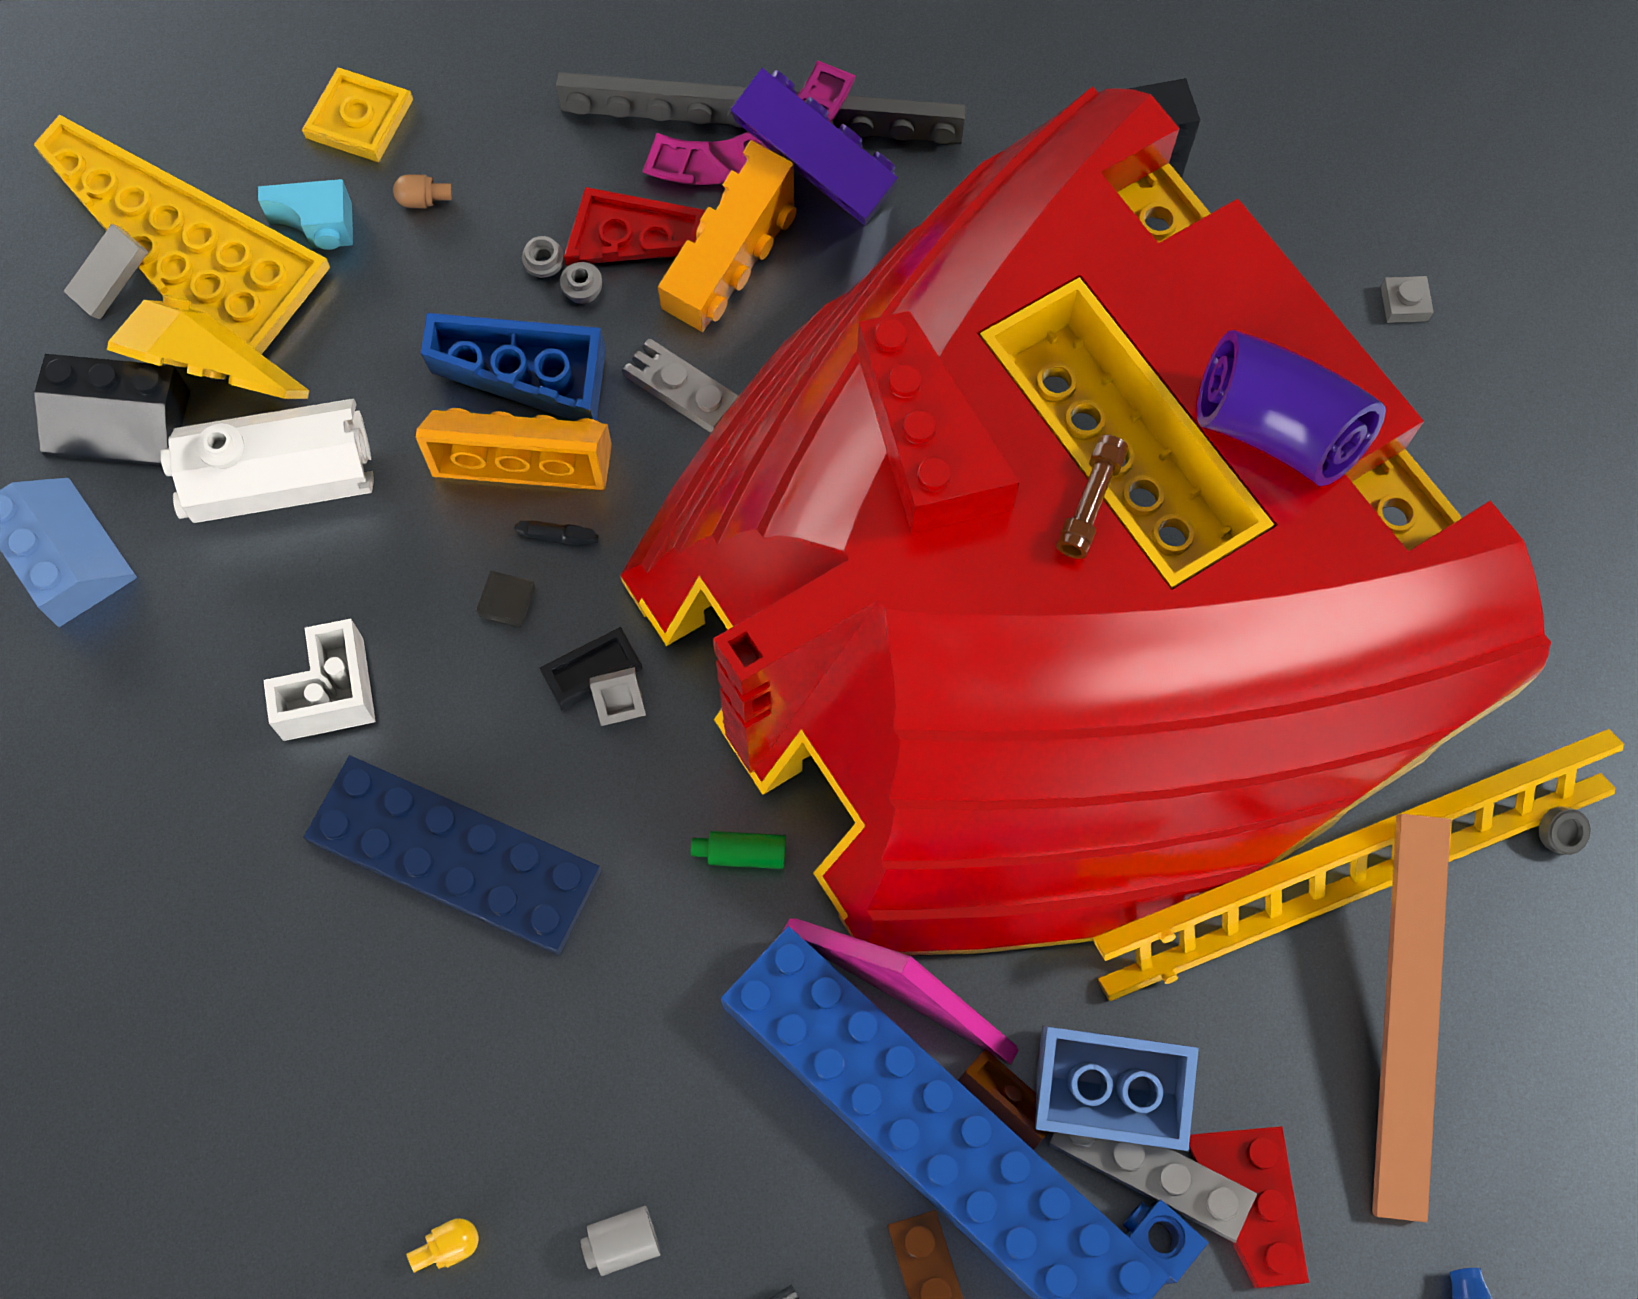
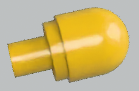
[406,1218,479,1273]

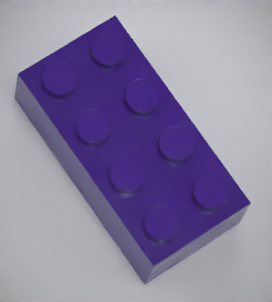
[730,68,898,226]

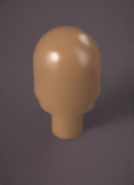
[393,174,452,209]

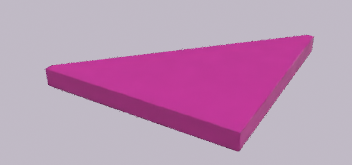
[782,918,1019,1065]

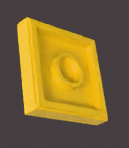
[302,67,413,163]

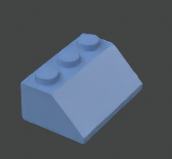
[0,478,137,627]
[1035,1025,1199,1151]

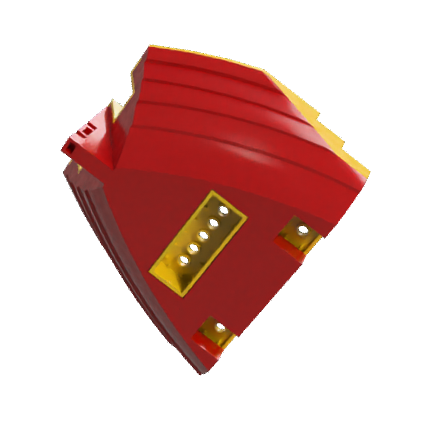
[620,86,1551,956]

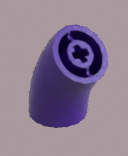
[1197,330,1386,486]

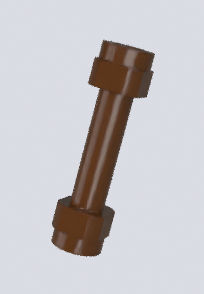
[1056,435,1129,559]

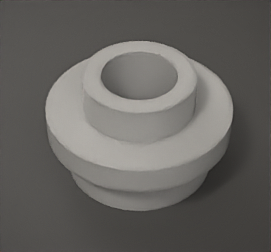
[522,236,564,278]
[560,262,603,304]

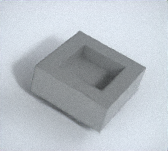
[1381,276,1434,323]
[590,667,646,726]

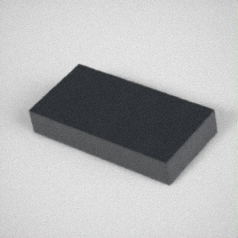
[539,627,642,710]

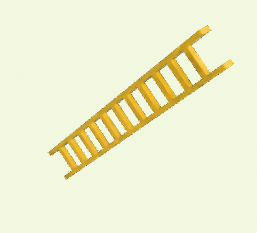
[1094,729,1624,1002]

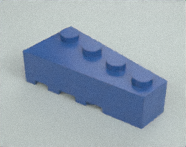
[421,313,606,421]

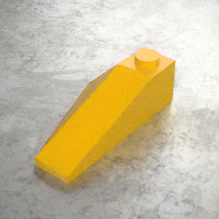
[107,295,309,399]

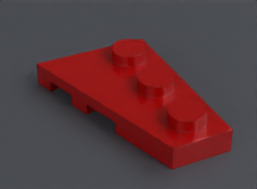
[1187,1126,1309,1288]

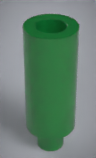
[691,831,786,869]

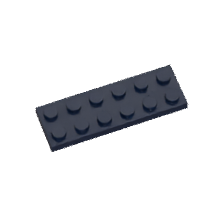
[303,755,602,955]

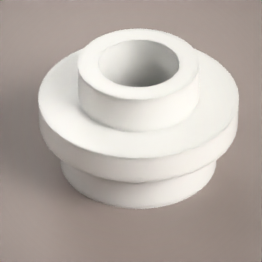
[196,423,244,469]

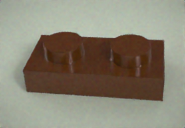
[958,1049,1049,1150]
[887,1209,964,1299]

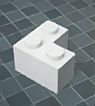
[263,618,376,741]

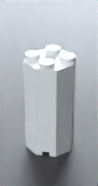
[161,398,374,523]

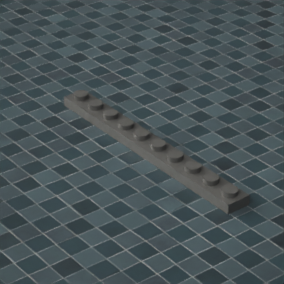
[556,72,966,144]

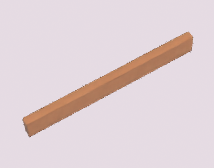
[1372,814,1451,1223]

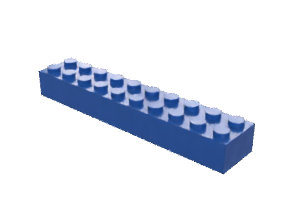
[721,926,1170,1299]

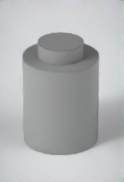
[580,1205,661,1276]

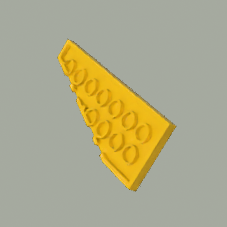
[34,115,330,354]

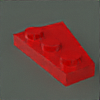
[564,187,706,266]

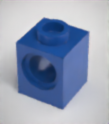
[1122,1199,1209,1284]

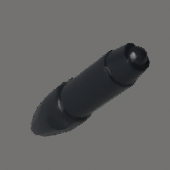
[514,520,599,546]

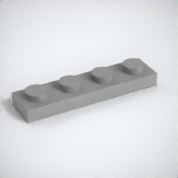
[1050,1132,1257,1243]

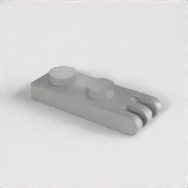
[621,339,739,433]

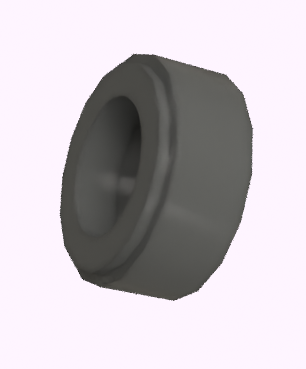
[1539,806,1591,855]

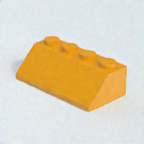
[415,408,612,491]

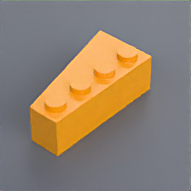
[658,140,797,333]

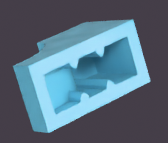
[258,179,353,250]

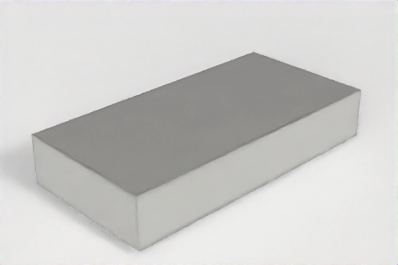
[64,224,148,319]

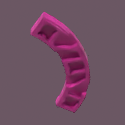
[642,60,856,185]

